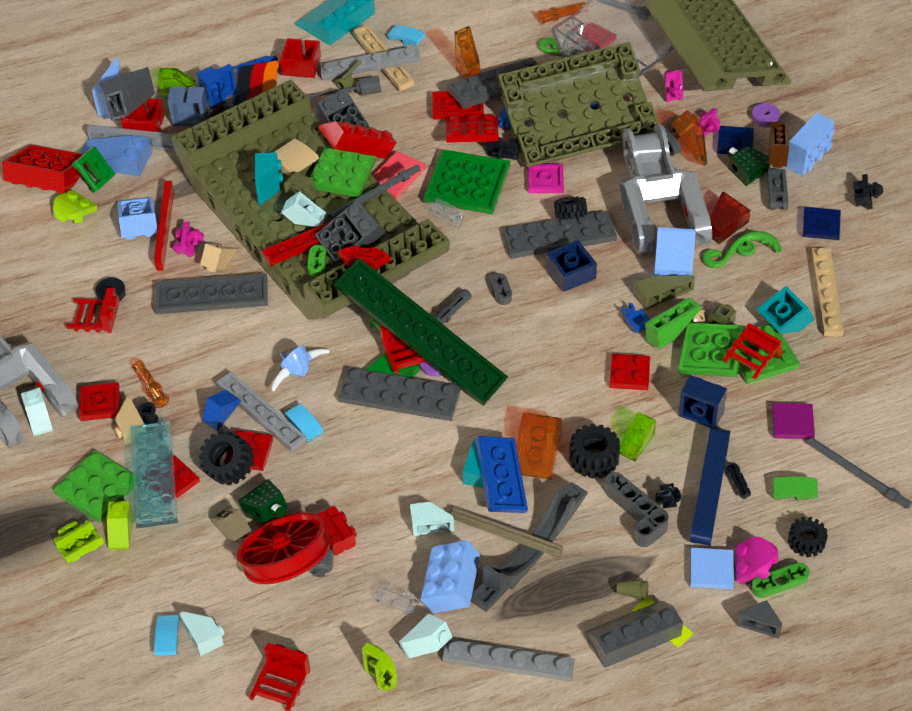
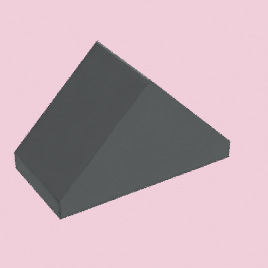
[737,600,782,639]

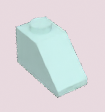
[281,191,327,227]
[21,388,53,436]
[410,502,454,536]
[179,611,225,656]
[399,614,453,658]

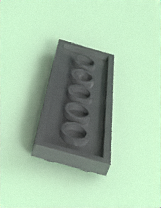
[446,57,539,109]
[503,210,617,259]
[155,273,268,314]
[338,367,461,421]

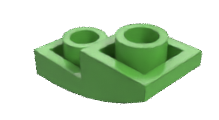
[773,476,818,501]

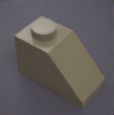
[210,508,251,542]

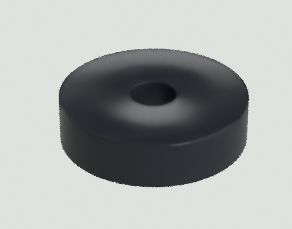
[95,278,126,302]

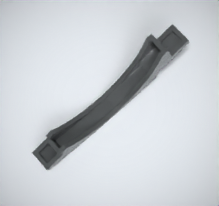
[471,482,588,612]

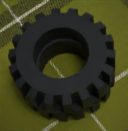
[569,424,620,479]
[198,430,255,485]

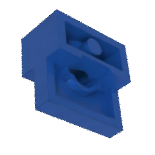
[197,64,237,110]

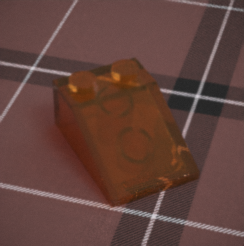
[516,412,562,480]

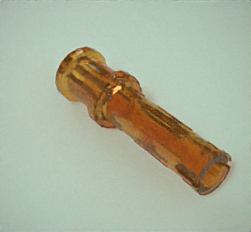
[537,2,587,25]
[132,360,169,408]

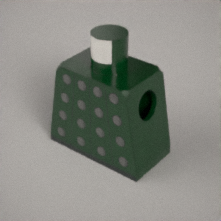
[727,146,770,186]
[238,479,288,524]

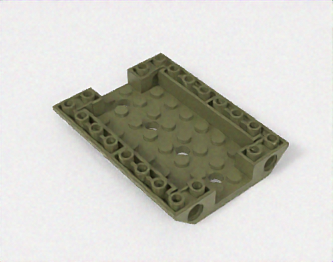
[646,0,791,92]
[498,42,659,168]

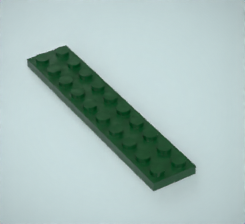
[334,258,508,406]

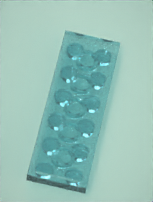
[131,421,178,529]

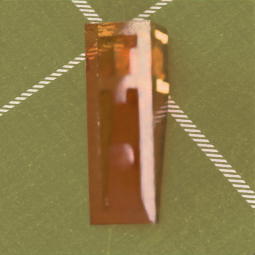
[454,26,480,79]
[671,110,708,166]

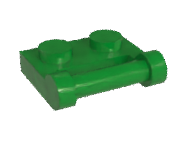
[71,146,115,193]

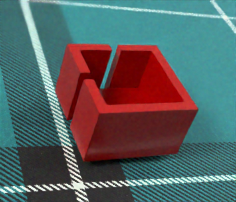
[280,38,321,78]
[121,98,165,132]

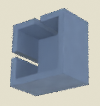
[168,87,209,126]

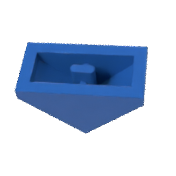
[202,390,242,431]

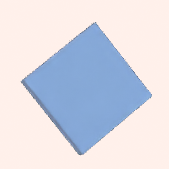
[691,548,734,589]

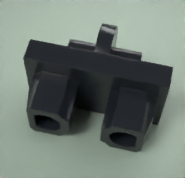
[487,137,519,160]
[853,174,883,210]

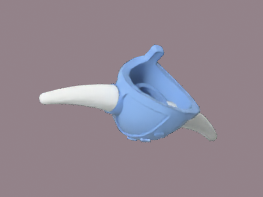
[271,345,330,391]

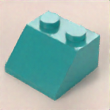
[255,152,283,205]
[757,286,814,334]

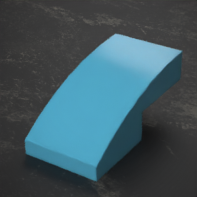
[387,25,425,45]
[284,403,324,443]
[154,615,180,656]

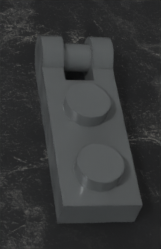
[767,169,788,210]

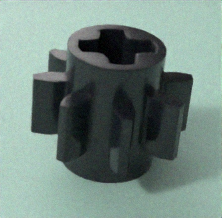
[655,483,681,509]

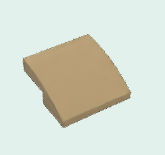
[275,139,319,176]

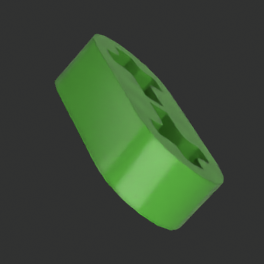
[308,245,327,277]

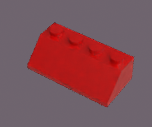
[318,121,397,159]

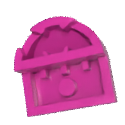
[736,537,778,584]

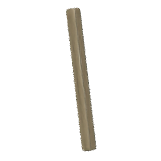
[450,507,563,557]

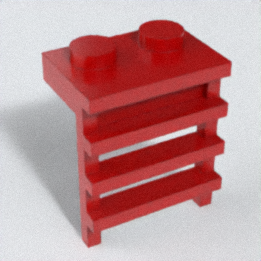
[66,288,119,333]
[723,323,783,380]
[380,325,430,374]
[249,643,311,711]

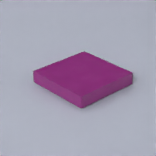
[772,403,815,439]

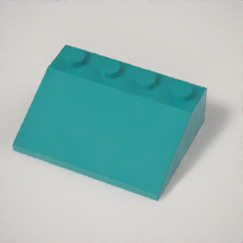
[295,0,375,45]

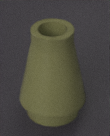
[617,579,649,600]

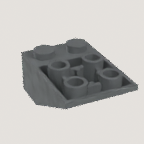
[99,67,155,121]
[313,88,371,128]
[315,200,385,263]

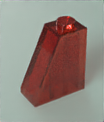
[710,191,751,244]

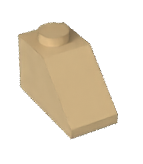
[200,244,237,272]
[114,397,147,445]

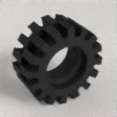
[554,196,587,220]
[788,517,828,557]

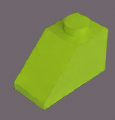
[107,501,133,550]

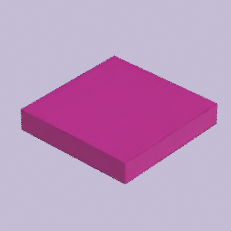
[528,164,564,194]

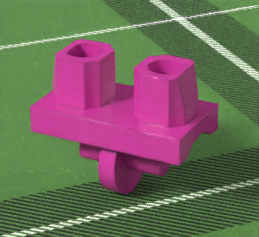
[664,69,684,102]
[689,108,720,140]
[174,221,204,257]

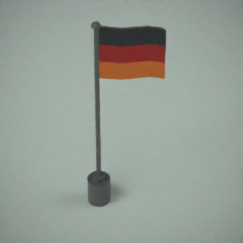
[232,60,381,106]

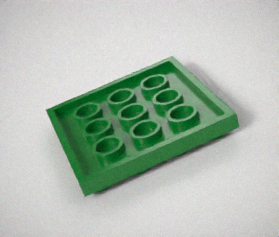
[424,149,510,215]

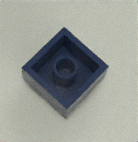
[546,240,597,292]
[678,375,727,428]

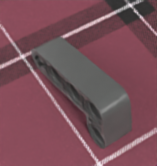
[605,472,669,547]

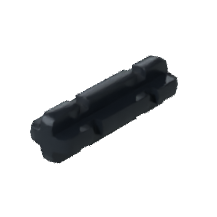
[727,463,751,499]

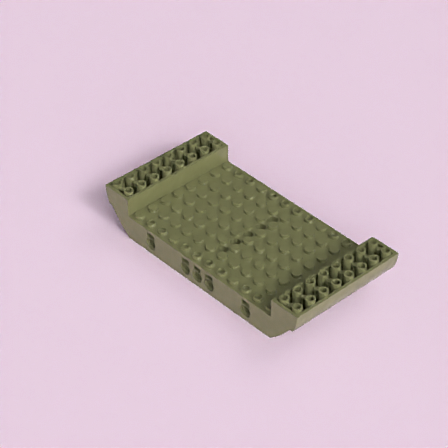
[171,80,450,320]

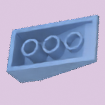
[80,135,152,177]

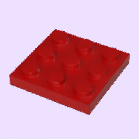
[446,114,499,143]

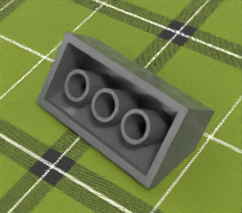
[585,601,683,668]

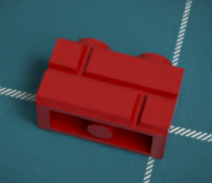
[316,506,357,556]

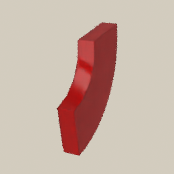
[338,246,391,269]

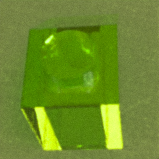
[158,68,196,95]
[620,412,656,462]

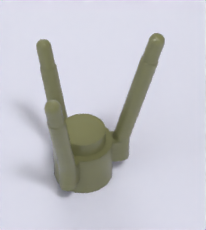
[336,60,362,92]

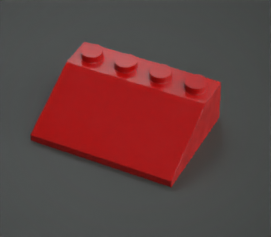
[2,144,86,193]

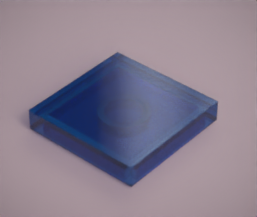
[717,126,754,154]
[802,207,841,240]

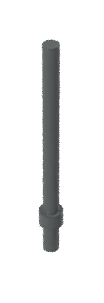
[329,164,420,220]
[807,437,912,509]

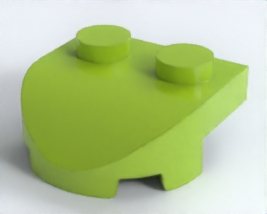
[53,190,97,224]
[54,520,105,564]
[362,642,398,691]

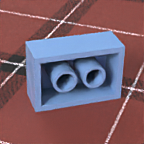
[785,113,835,176]
[420,540,480,613]

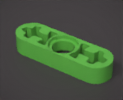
[751,563,810,598]

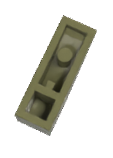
[634,275,695,310]

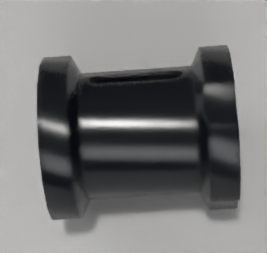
[138,402,159,428]

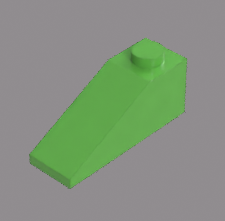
[645,298,702,349]

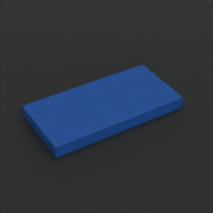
[475,436,528,513]

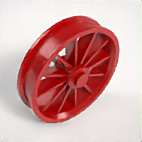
[237,512,331,584]

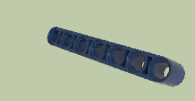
[690,427,731,546]

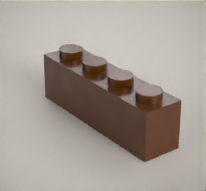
[768,122,789,168]

